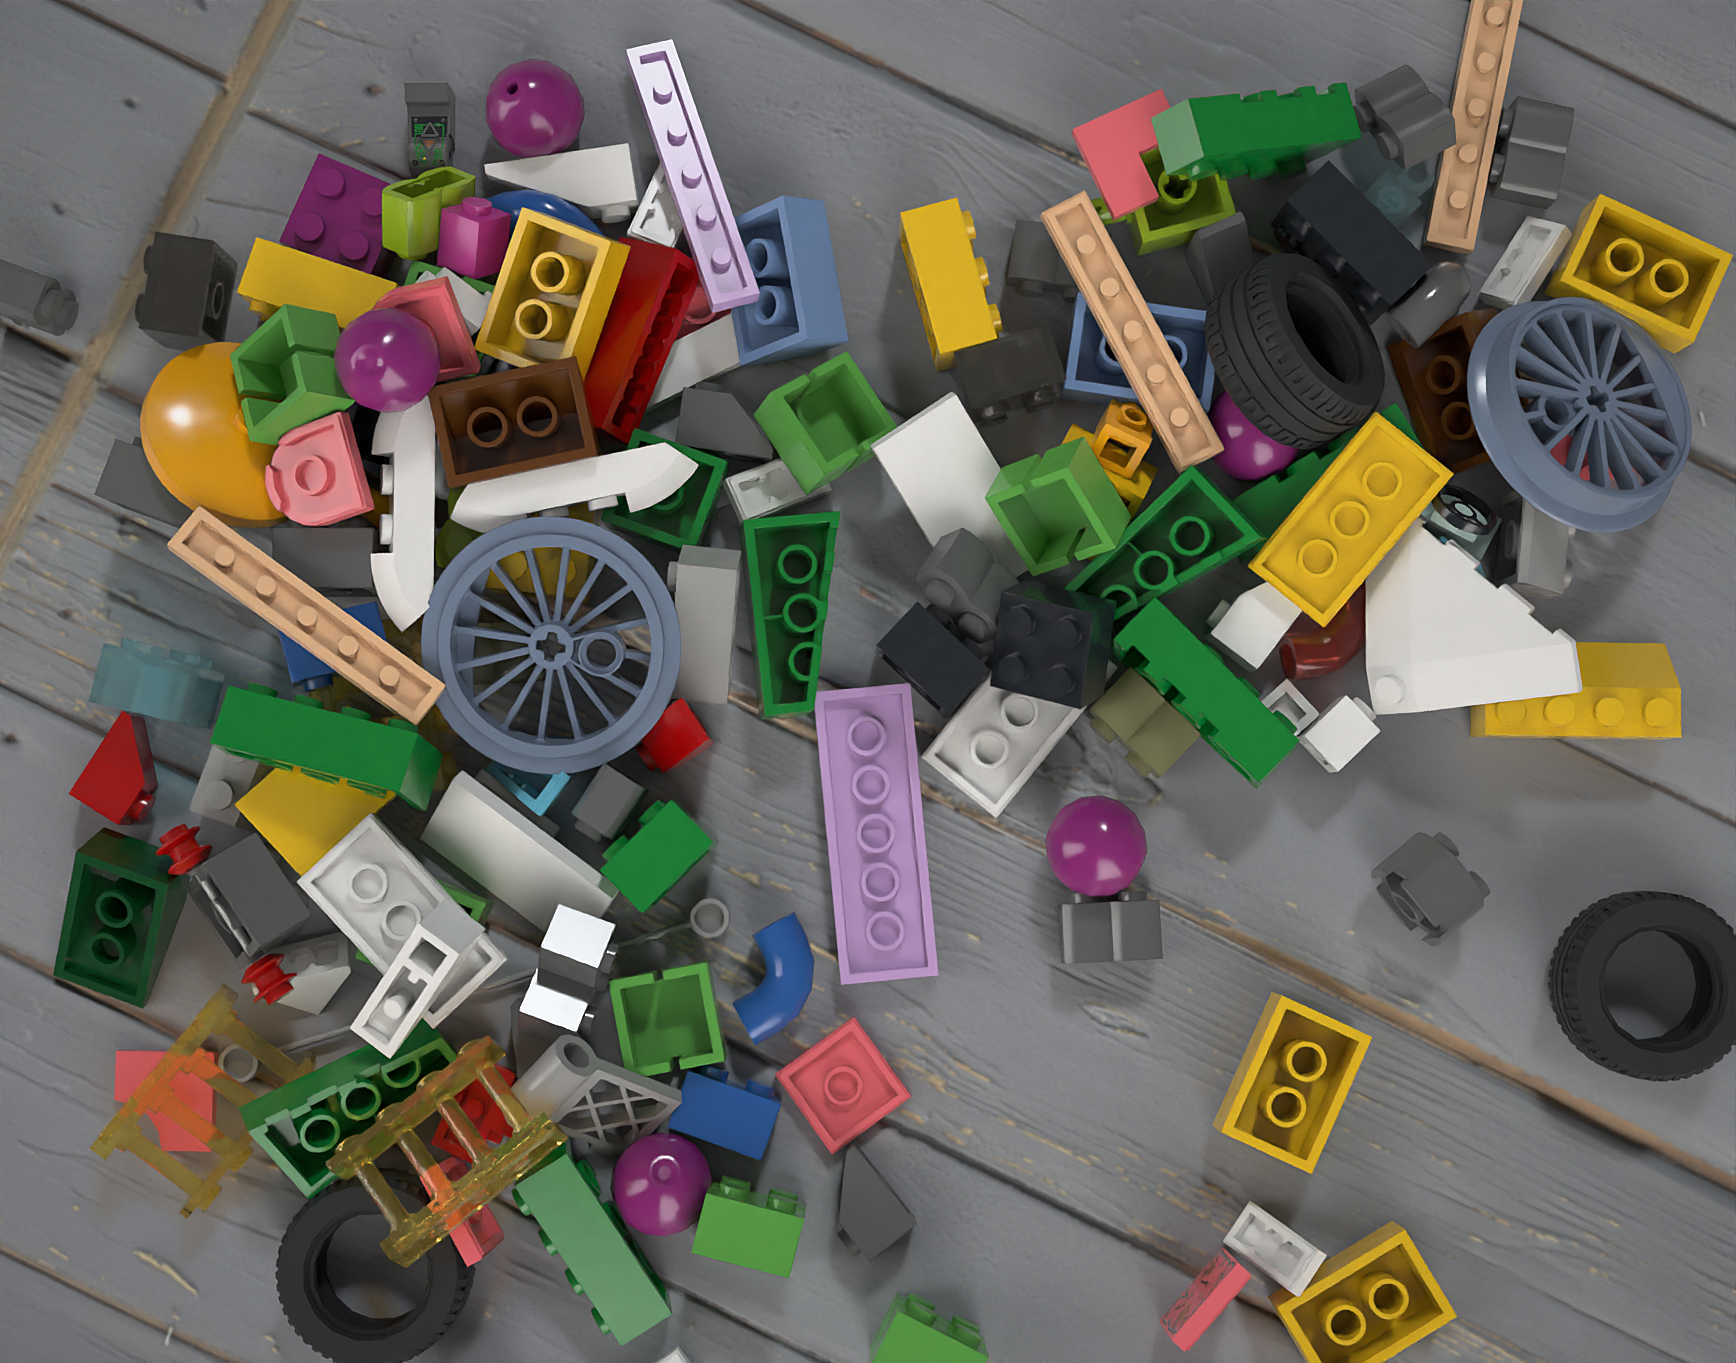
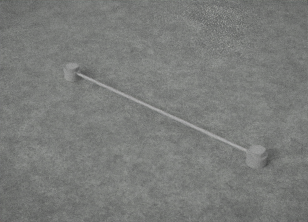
[218,898,730,1083]

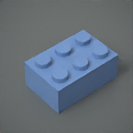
[1059,292,1215,414]

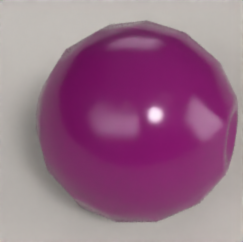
[485,59,585,159]
[334,307,441,413]
[1206,390,1300,482]
[1045,795,1147,897]
[610,1133,713,1237]

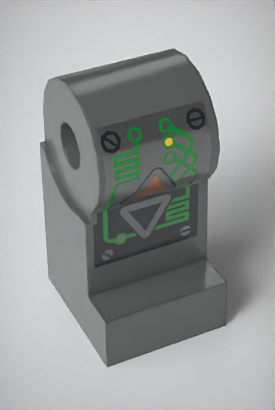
[404,83,456,178]

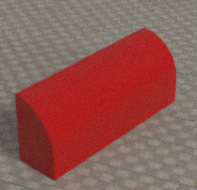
[584,237,700,445]

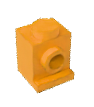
[1090,399,1154,480]

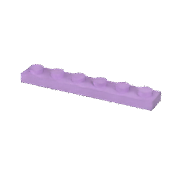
[625,40,760,313]

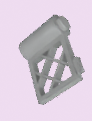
[500,1034,682,1158]

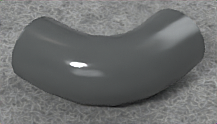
[1384,261,1471,348]

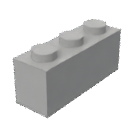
[667,545,742,705]

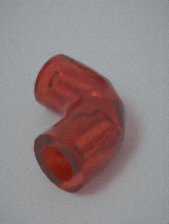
[1279,580,1366,682]

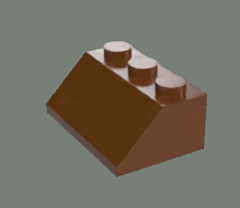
[1387,308,1529,477]
[428,356,601,490]

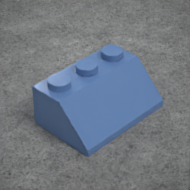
[731,195,849,366]

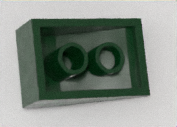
[53,827,190,1009]

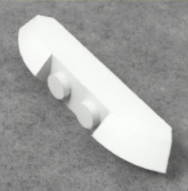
[370,395,435,632]
[450,442,699,533]

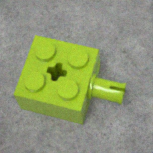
[1090,147,1236,257]

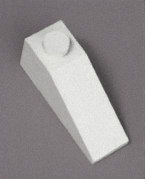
[484,143,640,223]
[1204,582,1302,673]
[350,898,485,1059]

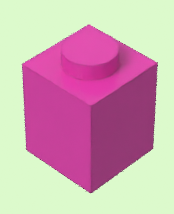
[437,197,511,279]

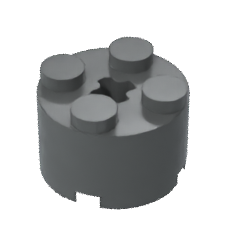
[1371,832,1490,946]

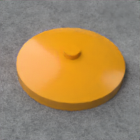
[140,342,291,528]

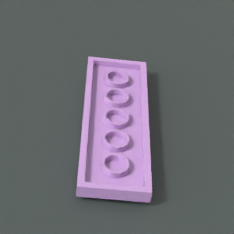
[815,683,939,985]

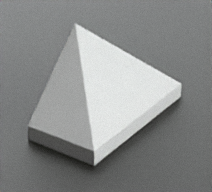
[252,931,351,1015]

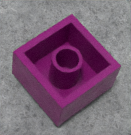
[279,153,397,279]

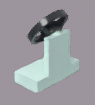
[1421,484,1502,562]

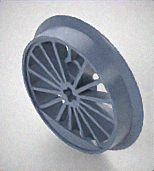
[1467,297,1692,533]
[421,516,681,774]

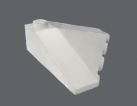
[1365,514,1583,715]

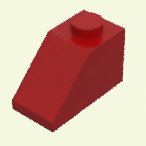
[635,698,714,775]
[68,710,158,826]

